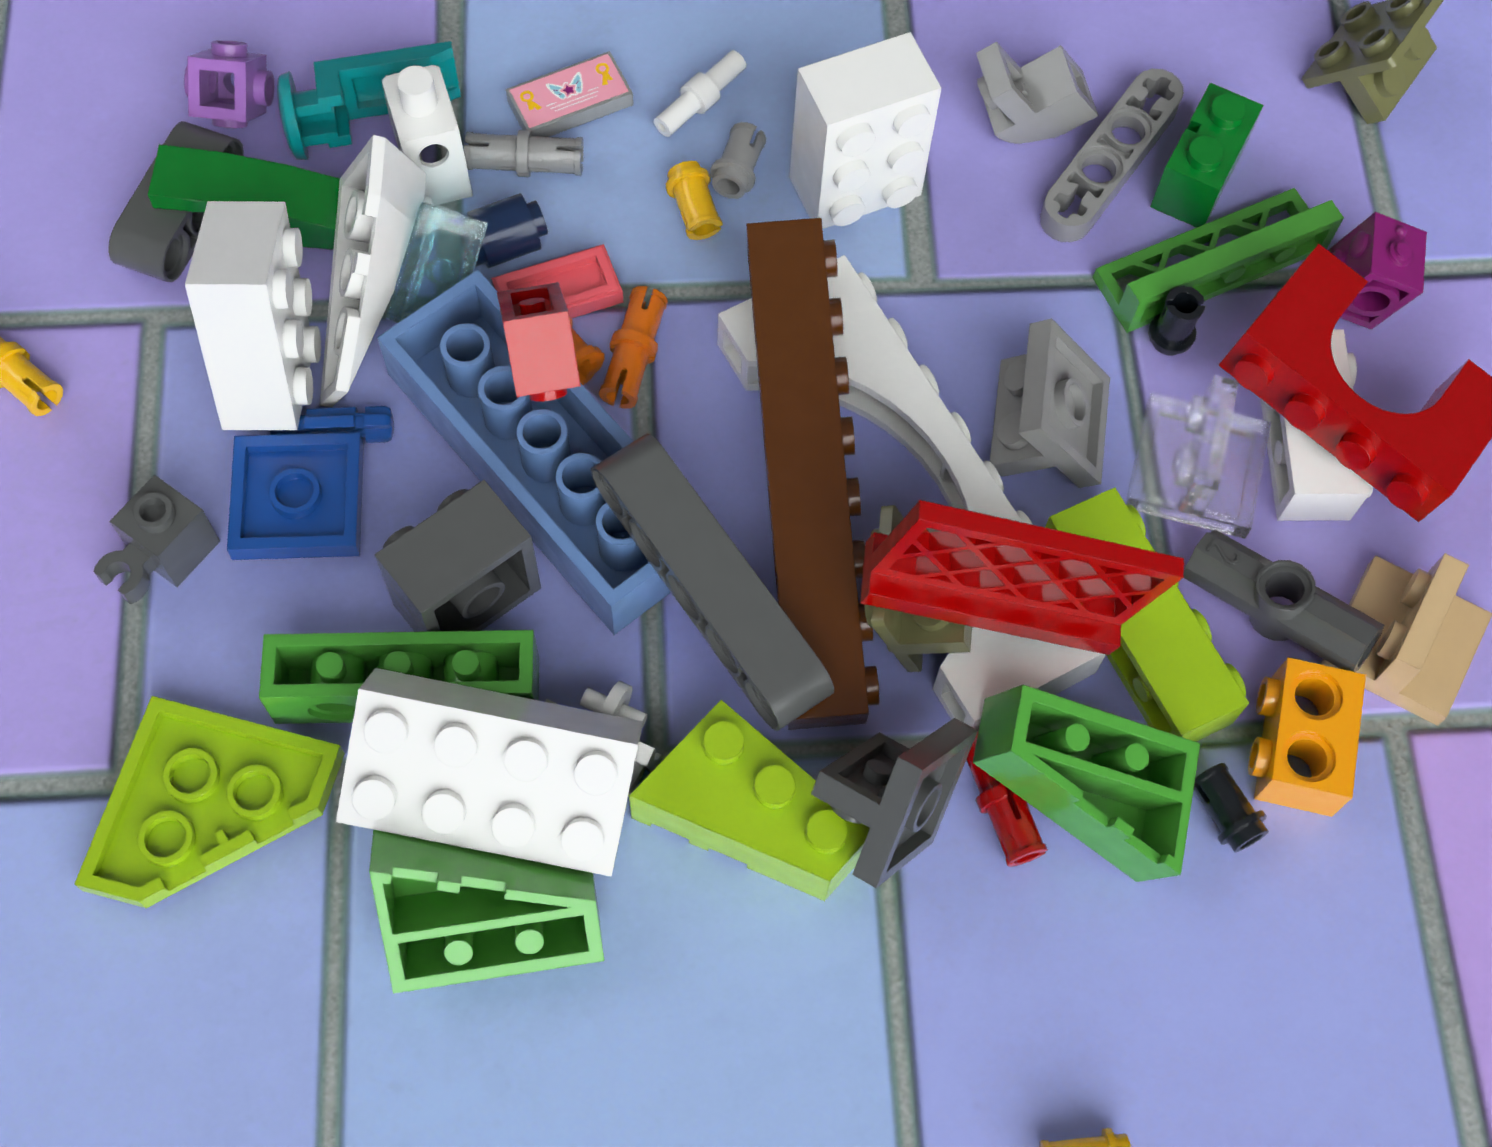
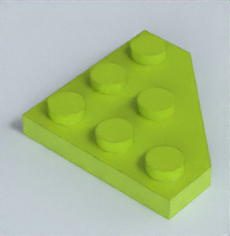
[74,696,345,908]

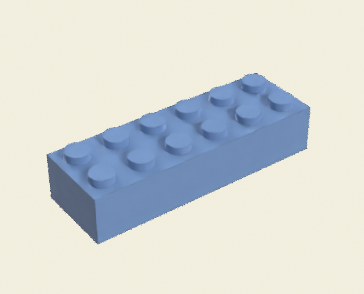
[377,270,671,635]

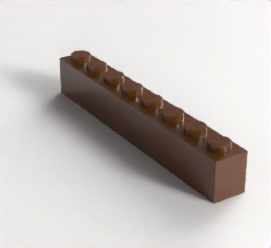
[746,218,880,730]

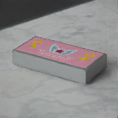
[506,51,633,137]

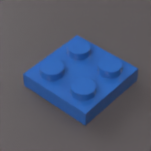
[227,432,364,560]

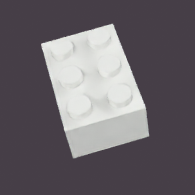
[789,32,941,229]
[185,201,321,430]

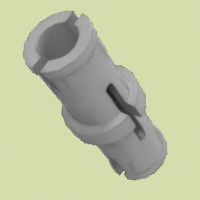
[464,130,584,177]

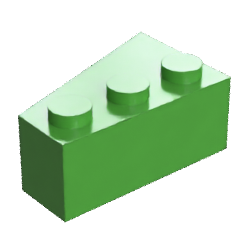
[973,684,1200,882]
[369,830,604,994]

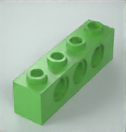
[259,630,539,724]

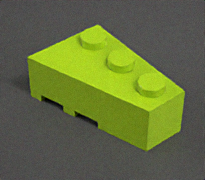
[629,700,870,901]

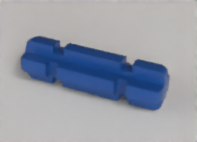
[270,406,394,443]

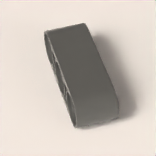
[108,121,244,282]

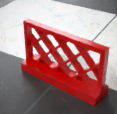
[860,500,1184,655]

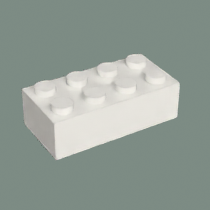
[336,668,643,877]

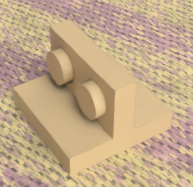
[1320,553,1492,726]

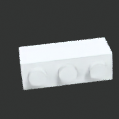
[1260,329,1374,521]

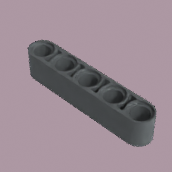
[591,434,834,731]

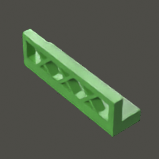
[1092,188,1344,333]

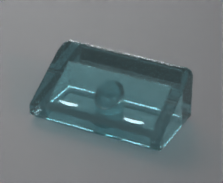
[386,202,488,323]

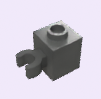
[93,475,220,604]

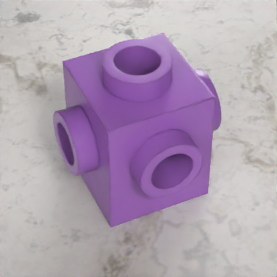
[184,40,274,128]

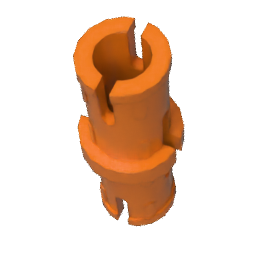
[599,286,668,409]

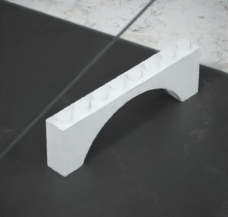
[717,255,1106,731]

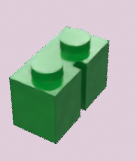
[1150,82,1264,228]

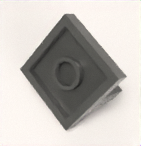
[811,718,978,888]

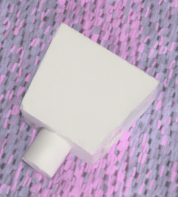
[381,65,473,206]

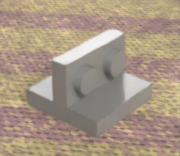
[990,318,1110,488]

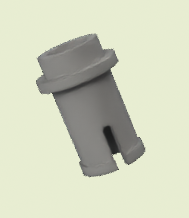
[710,122,766,199]

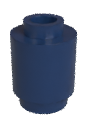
[455,193,548,268]

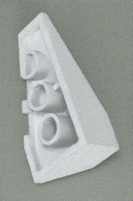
[320,135,432,408]

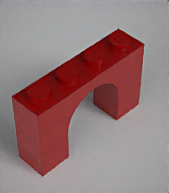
[1218,244,1492,522]

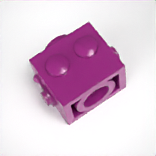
[1328,212,1427,329]

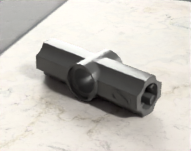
[1184,529,1384,672]

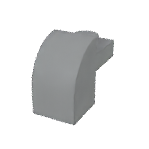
[976,42,1098,144]

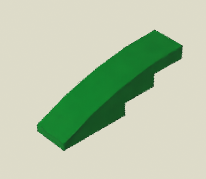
[148,144,340,250]

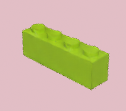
[1045,487,1249,742]

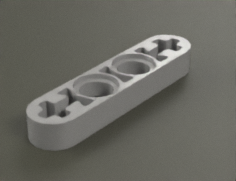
[1040,69,1184,242]

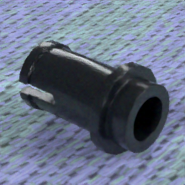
[1148,286,1205,355]
[1193,763,1269,853]

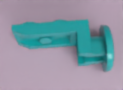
[277,41,461,160]

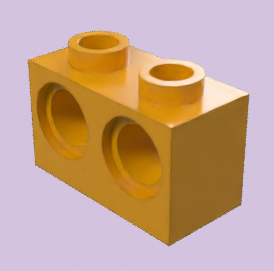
[1248,657,1366,817]

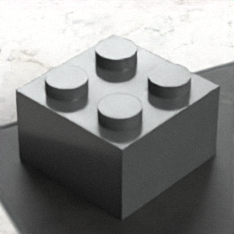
[374,480,541,632]

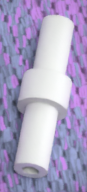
[654,50,746,137]

